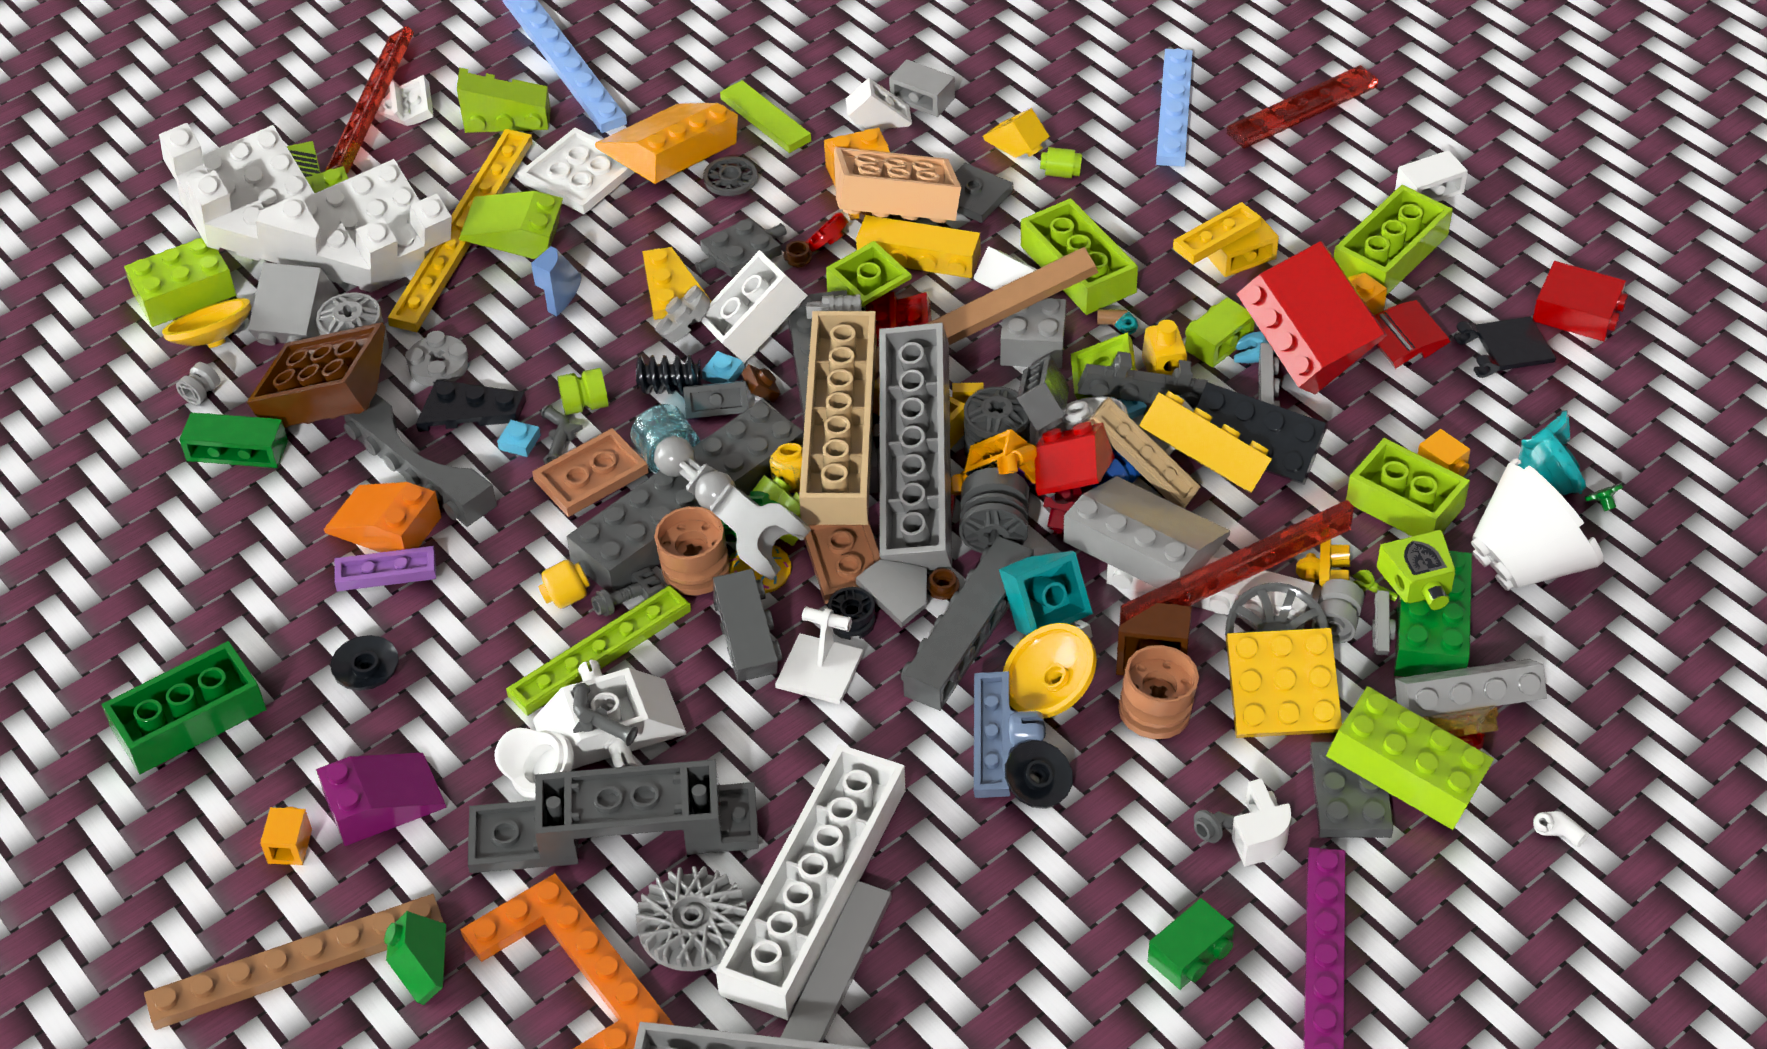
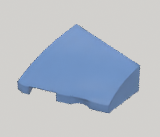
[531,246,582,316]

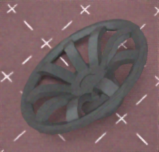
[1225,582,1329,636]

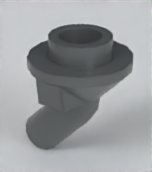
[1194,810,1236,843]

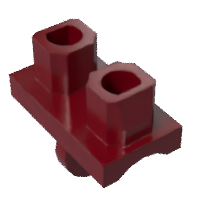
[1043,487,1083,538]

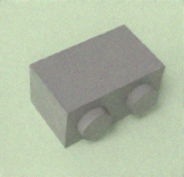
[889,59,955,117]

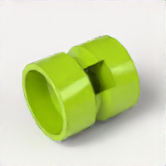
[557,368,609,415]

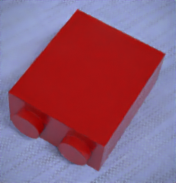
[1533,261,1628,342]

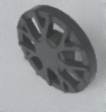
[703,156,757,197]

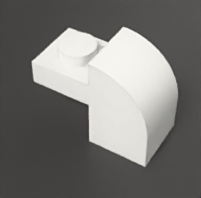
[1232,778,1291,867]

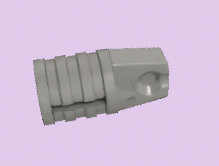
[806,294,862,319]

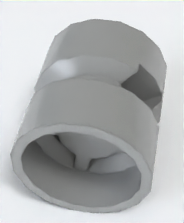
[1311,579,1365,643]

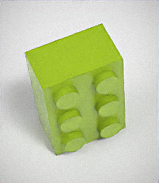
[124,238,237,327]
[1346,438,1470,536]

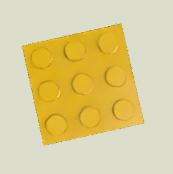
[1226,628,1342,738]

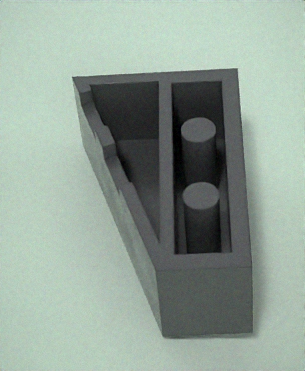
[713,569,782,682]

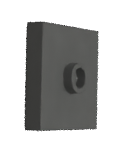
[955,163,1013,223]

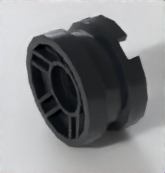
[828,587,876,640]

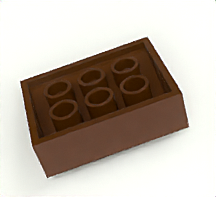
[247,322,386,428]

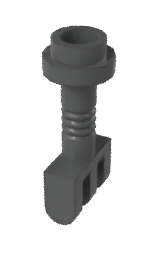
[591,567,666,616]

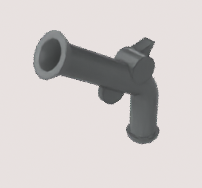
[541,405,583,464]
[573,682,638,746]

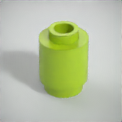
[1040,147,1082,179]

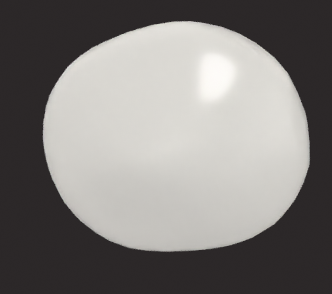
[495,728,574,800]

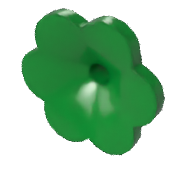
[1584,483,1623,511]

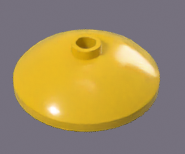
[162,298,252,348]
[1003,623,1097,718]

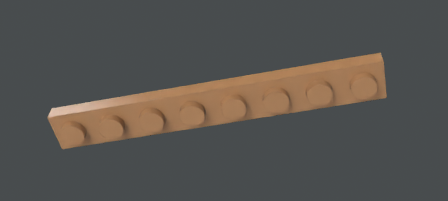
[144,893,444,1030]

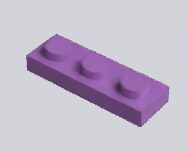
[334,546,436,592]

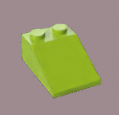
[459,191,563,259]

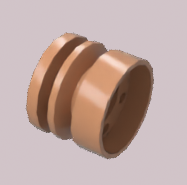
[654,506,731,596]
[1118,645,1199,739]

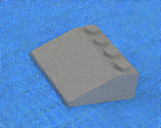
[1063,476,1230,598]

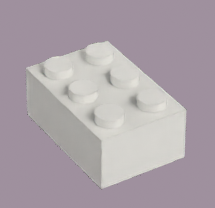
[700,250,808,363]

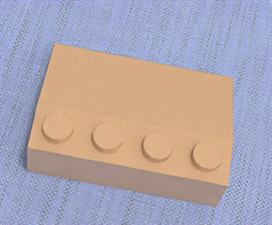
[834,147,961,223]

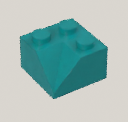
[999,551,1093,636]

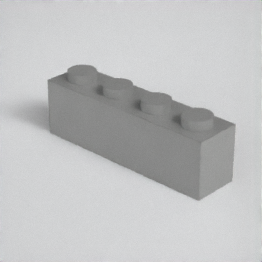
[1394,659,1547,717]

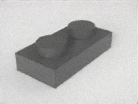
[683,380,748,419]

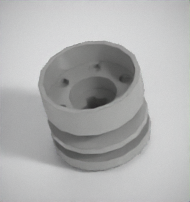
[316,292,389,363]

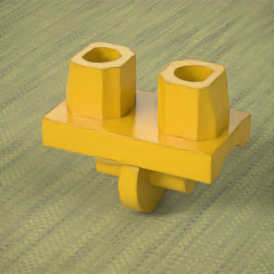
[1296,535,1350,589]

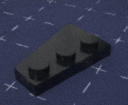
[416,380,526,432]

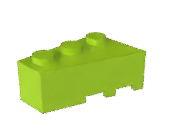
[457,67,551,133]

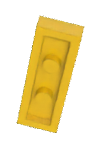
[1173,202,1262,264]

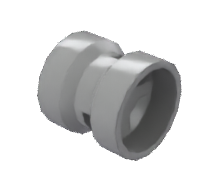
[176,362,220,405]

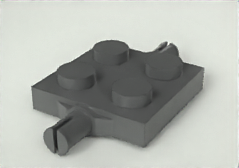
[695,218,787,278]

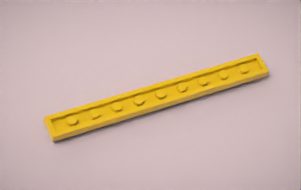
[388,129,533,333]

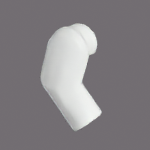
[1533,811,1589,847]

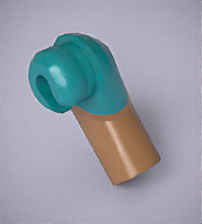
[1097,309,1138,334]

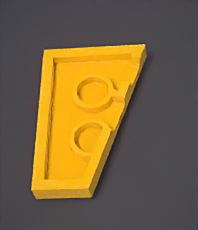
[642,247,711,320]

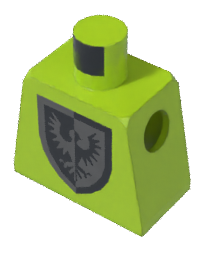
[1377,530,1455,610]

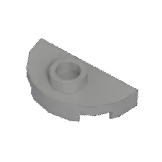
[1372,590,1396,655]

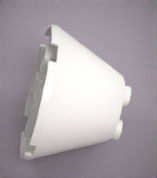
[1471,459,1604,591]

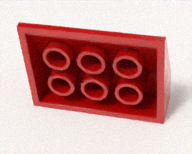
[1237,241,1387,395]

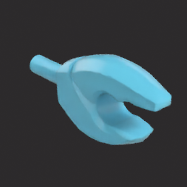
[1234,331,1276,364]

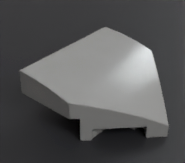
[856,559,927,628]

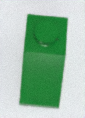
[384,911,446,1005]

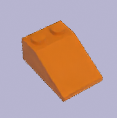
[324,482,441,552]

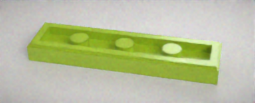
[720,80,811,153]

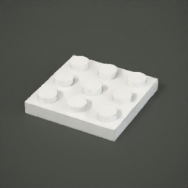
[518,128,635,214]

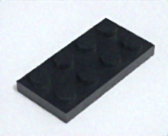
[1197,382,1328,485]

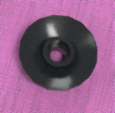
[331,635,399,691]
[1005,740,1073,809]

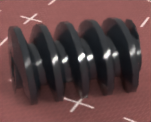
[636,355,701,394]

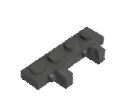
[1078,351,1208,409]

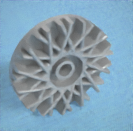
[636,866,747,971]

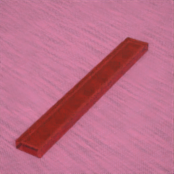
[324,26,414,174]
[1119,500,1354,626]

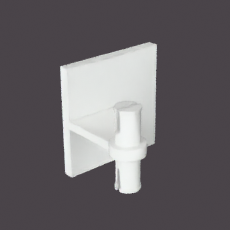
[775,606,863,705]

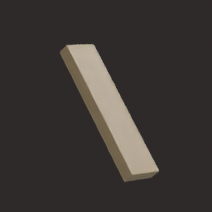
[1087,397,1201,508]

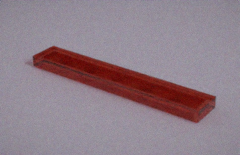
[1227,65,1378,149]

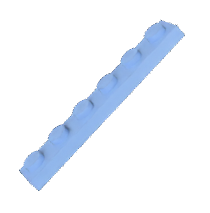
[1156,48,1193,167]

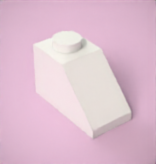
[846,78,912,129]

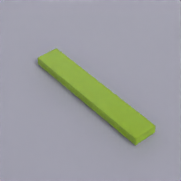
[506,585,691,716]

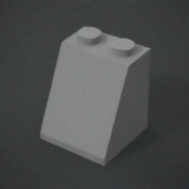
[248,262,338,346]

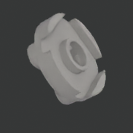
[655,285,710,343]
[405,331,468,386]

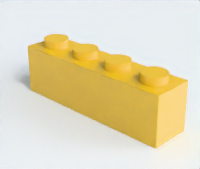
[856,215,981,279]
[1139,391,1272,493]

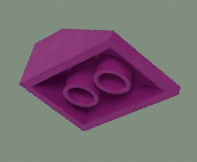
[316,753,446,846]

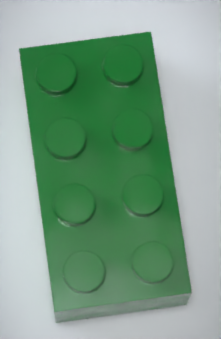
[1394,551,1472,677]
[101,641,267,775]

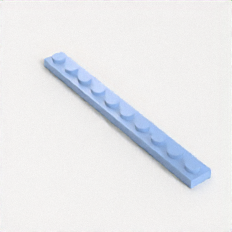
[502,0,627,133]

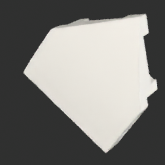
[372,75,434,126]

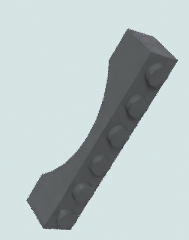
[344,393,497,527]

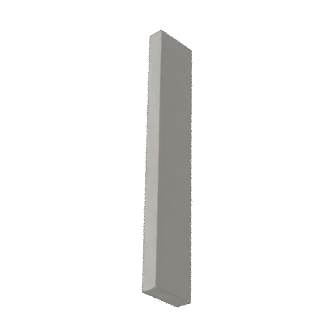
[780,881,892,1042]

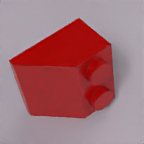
[1035,422,1115,496]

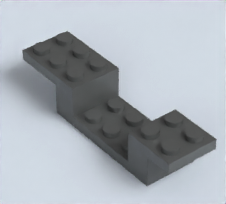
[468,759,759,873]

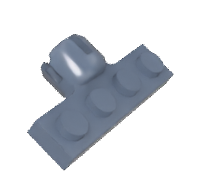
[974,671,1046,798]

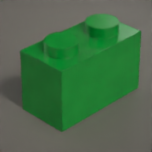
[1147,898,1234,990]

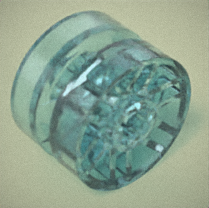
[630,404,700,473]

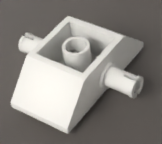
[533,660,686,769]

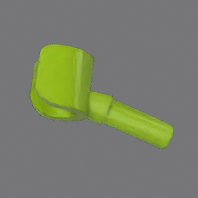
[1353,570,1398,602]

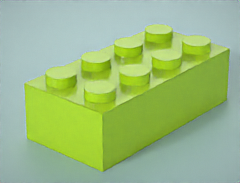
[1334,184,1453,295]
[1020,198,1138,315]
[1326,686,1494,830]

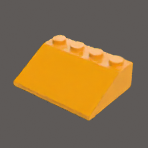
[595,103,738,184]

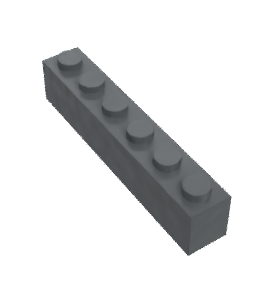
[901,536,1034,711]

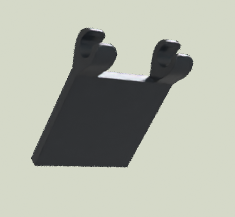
[1454,316,1556,378]

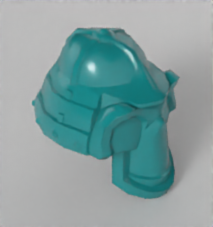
[1518,410,1586,496]

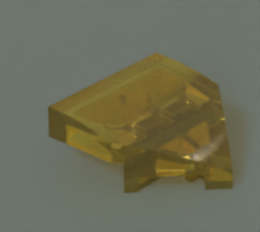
[1423,706,1498,737]

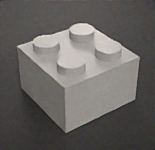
[1000,298,1066,369]

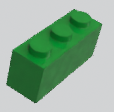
[179,412,288,468]

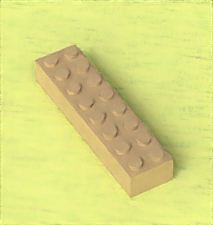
[799,311,877,525]

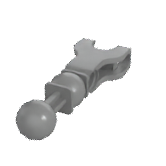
[654,436,811,580]

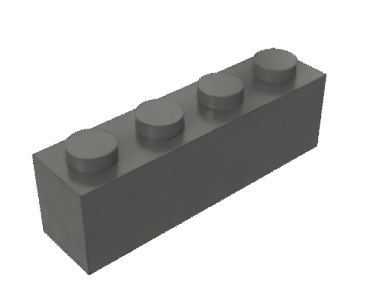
[1017,355,1069,431]

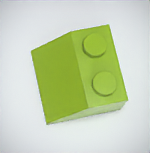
[826,241,912,307]

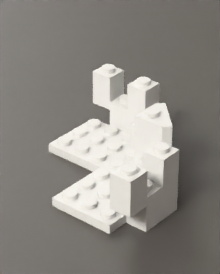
[159,123,452,292]

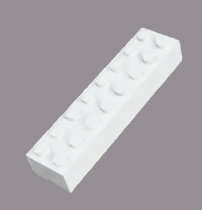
[716,744,905,1020]

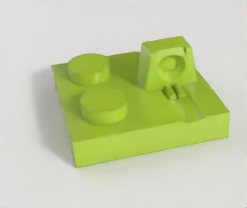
[1071,332,1136,400]

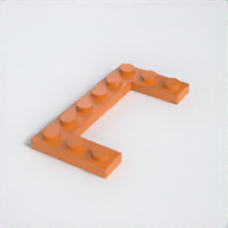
[461,873,674,1049]

